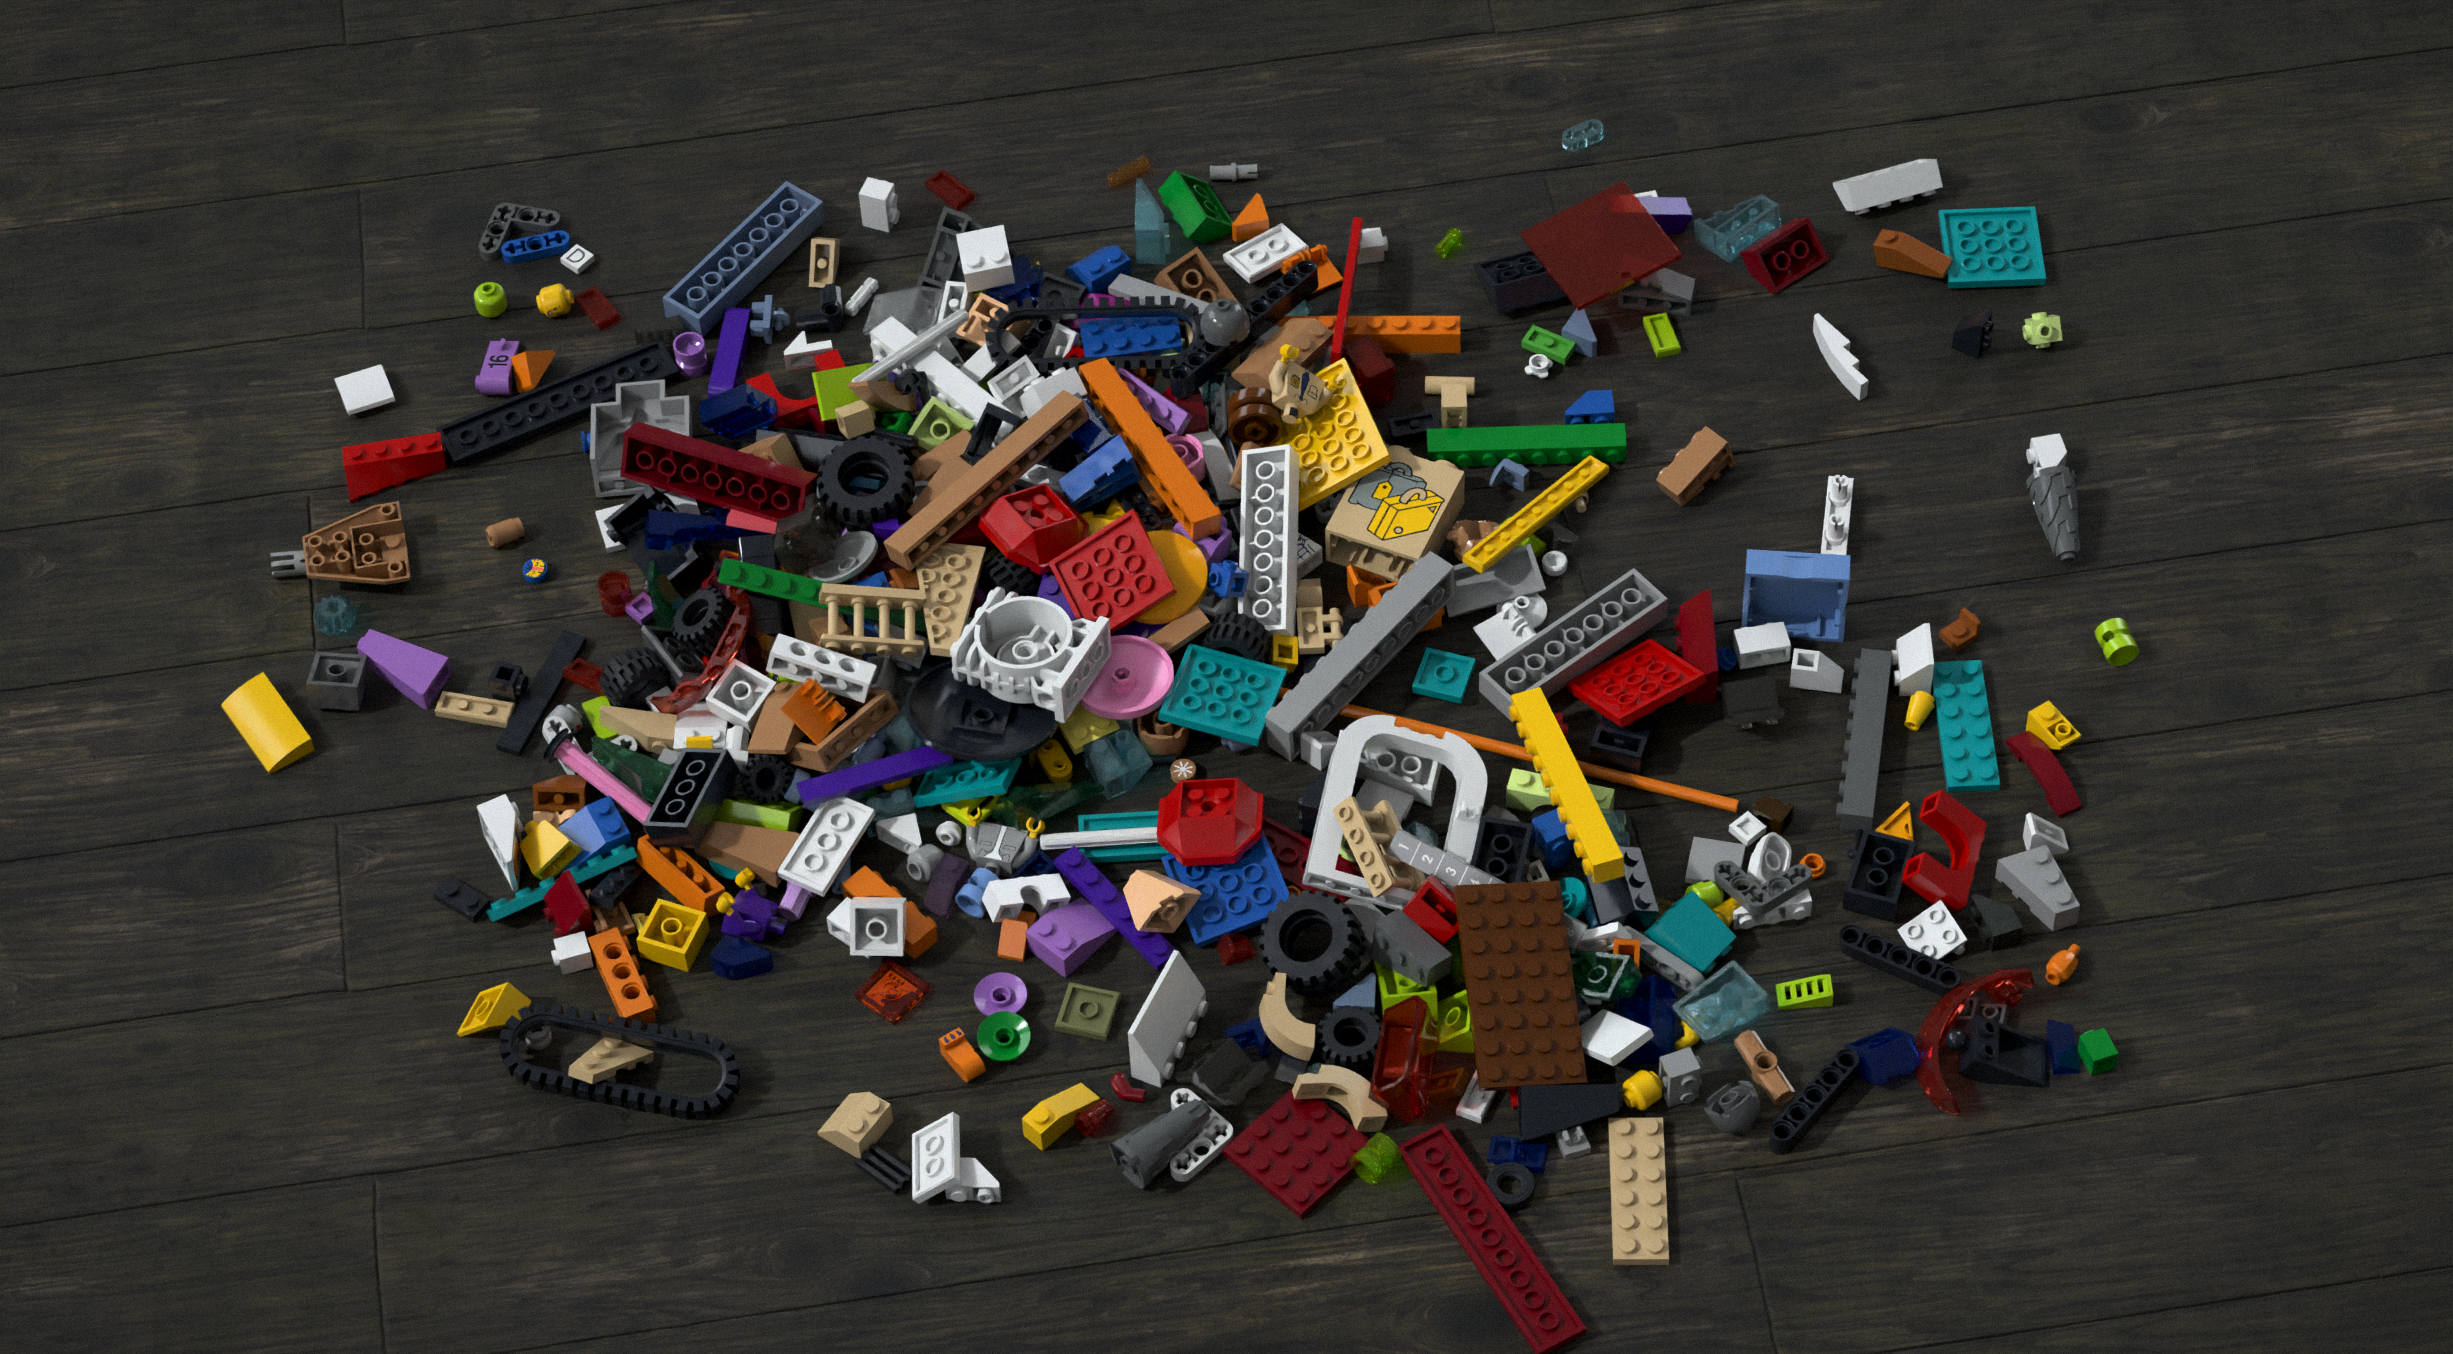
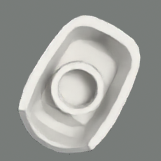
[1747,832,1792,885]

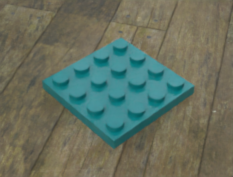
[1938,206,2046,289]
[1158,643,1287,746]

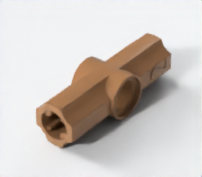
[1734,1030,1795,1106]

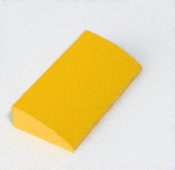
[221,672,315,775]

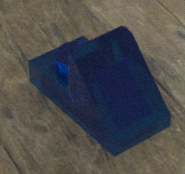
[1225,1017,1272,1059]

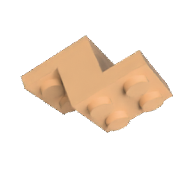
[956,285,1038,348]

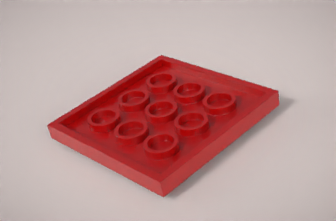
[1048,509,1178,635]
[1566,639,1707,727]

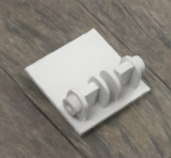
[1473,602,1537,660]
[1897,900,1967,970]

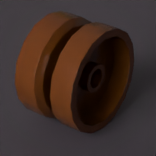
[1227,387,1282,448]

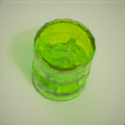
[1350,1133,1402,1184]

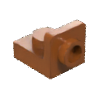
[1939,607,1981,653]

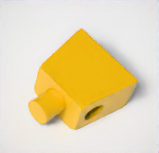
[520,820,583,880]

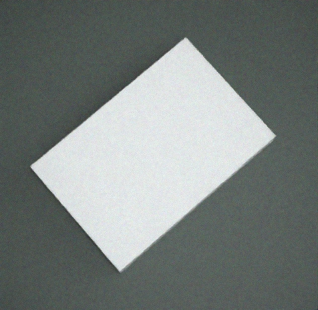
[1223,223,1309,284]
[1580,1009,1654,1066]
[912,1112,960,1204]

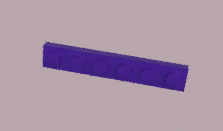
[1054,845,1177,971]

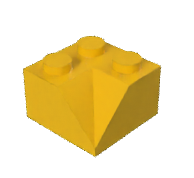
[636,898,710,972]

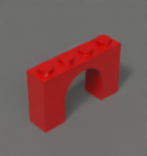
[746,349,846,429]
[1901,790,1987,913]

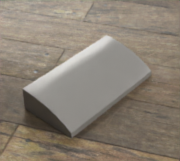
[1444,544,1546,618]

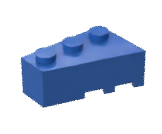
[1058,434,1142,513]

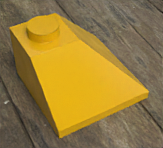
[457,982,531,1037]

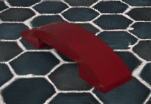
[2005,731,2082,818]

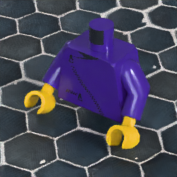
[716,867,789,941]

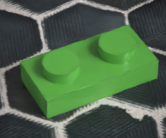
[1521,325,1576,365]

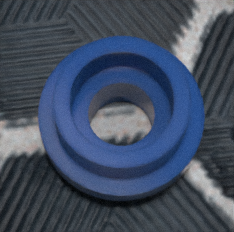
[1716,647,1737,672]

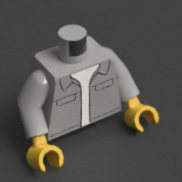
[965,806,1045,877]

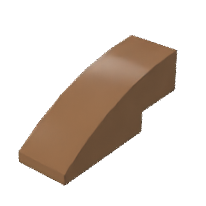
[849,381,917,413]

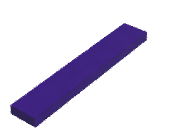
[797,746,953,807]

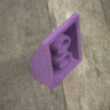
[1025,897,1118,978]

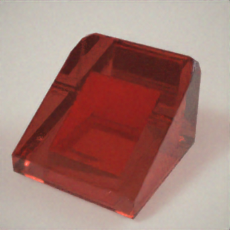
[1216,934,1255,965]

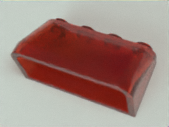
[1368,995,1439,1124]

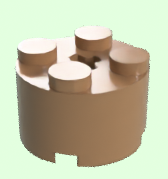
[1137,704,1190,757]

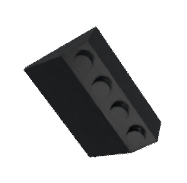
[1473,241,1590,314]

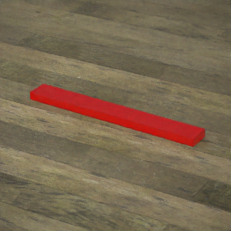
[1330,217,1363,365]

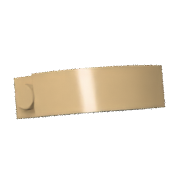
[1292,1065,1388,1132]

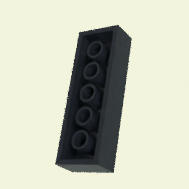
[756,425,912,482]

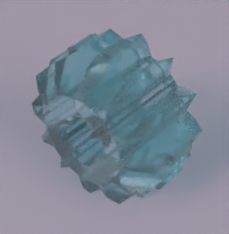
[313,594,357,636]

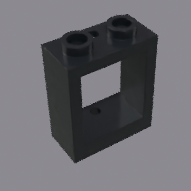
[963,402,1027,466]

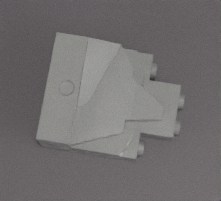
[590,379,693,497]

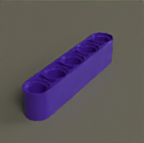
[708,307,753,404]

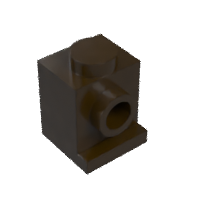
[1751,794,1794,836]

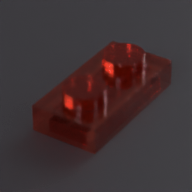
[563,658,605,697]

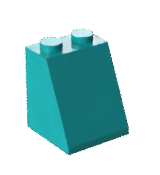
[1643,890,1737,975]

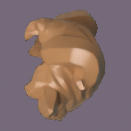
[1447,519,1500,561]

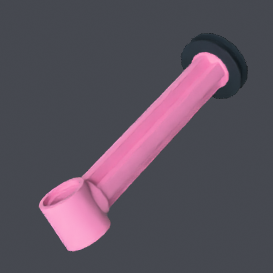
[543,728,653,834]

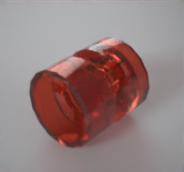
[597,570,633,617]

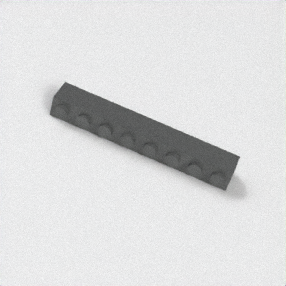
[1836,648,1892,831]

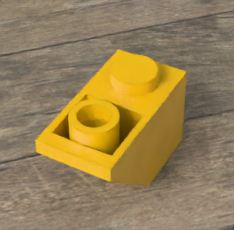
[2026,701,2081,750]

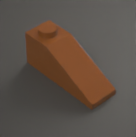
[1873,229,1953,279]

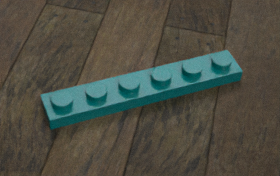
[487,844,638,922]

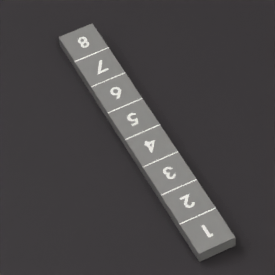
[1386,828,1588,950]

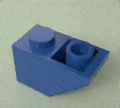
[1565,390,1615,425]

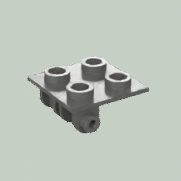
[1209,383,1237,441]

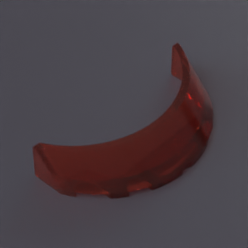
[650,576,750,715]
[1914,968,2035,1116]

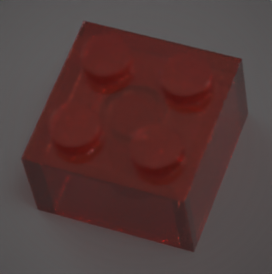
[1343,335,1395,409]

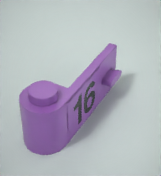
[475,338,520,395]

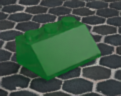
[1158,170,1233,243]

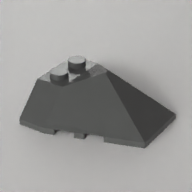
[912,206,1027,306]

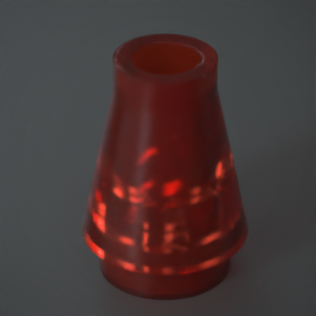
[1074,1099,1113,1136]

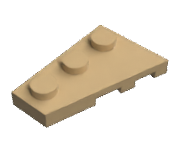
[568,1037,654,1084]

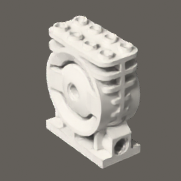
[950,587,1112,724]

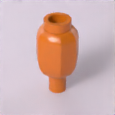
[2045,944,2081,985]

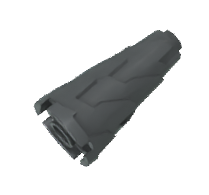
[2026,466,2081,565]
[1109,1099,1211,1189]

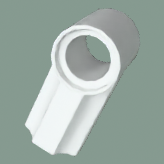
[723,725,749,773]

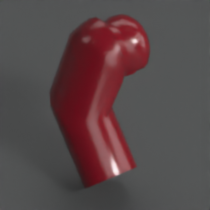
[1111,1073,1146,1103]

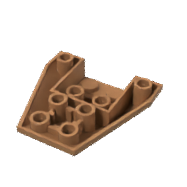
[302,501,411,585]

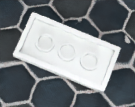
[777,796,875,897]

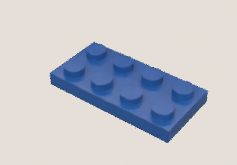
[1079,317,1183,357]

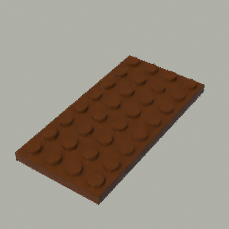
[1453,881,1588,1091]

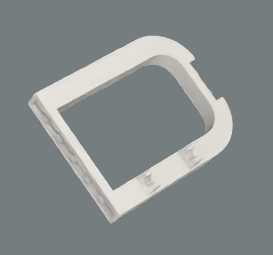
[1302,715,1487,911]

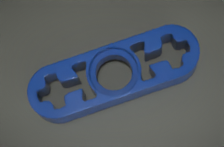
[501,230,571,264]

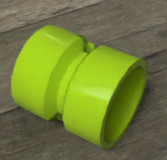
[2095,618,2139,667]

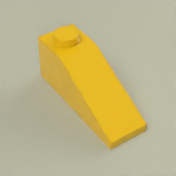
[1022,1083,1100,1151]

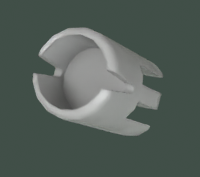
[270,550,307,578]

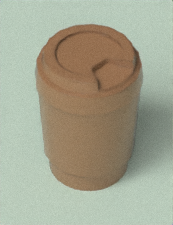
[485,517,525,548]

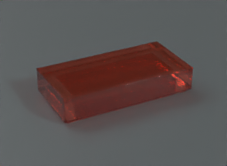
[925,169,975,211]
[575,286,620,331]

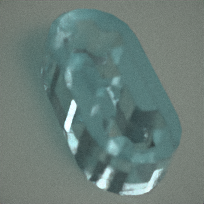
[1562,119,1604,151]

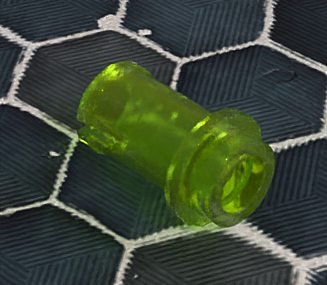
[1434,228,1463,258]

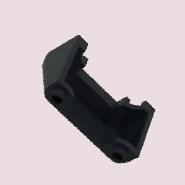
[603,484,715,599]

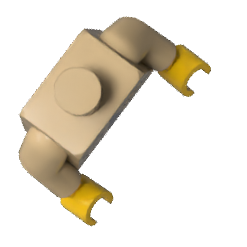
[1268,344,1346,424]

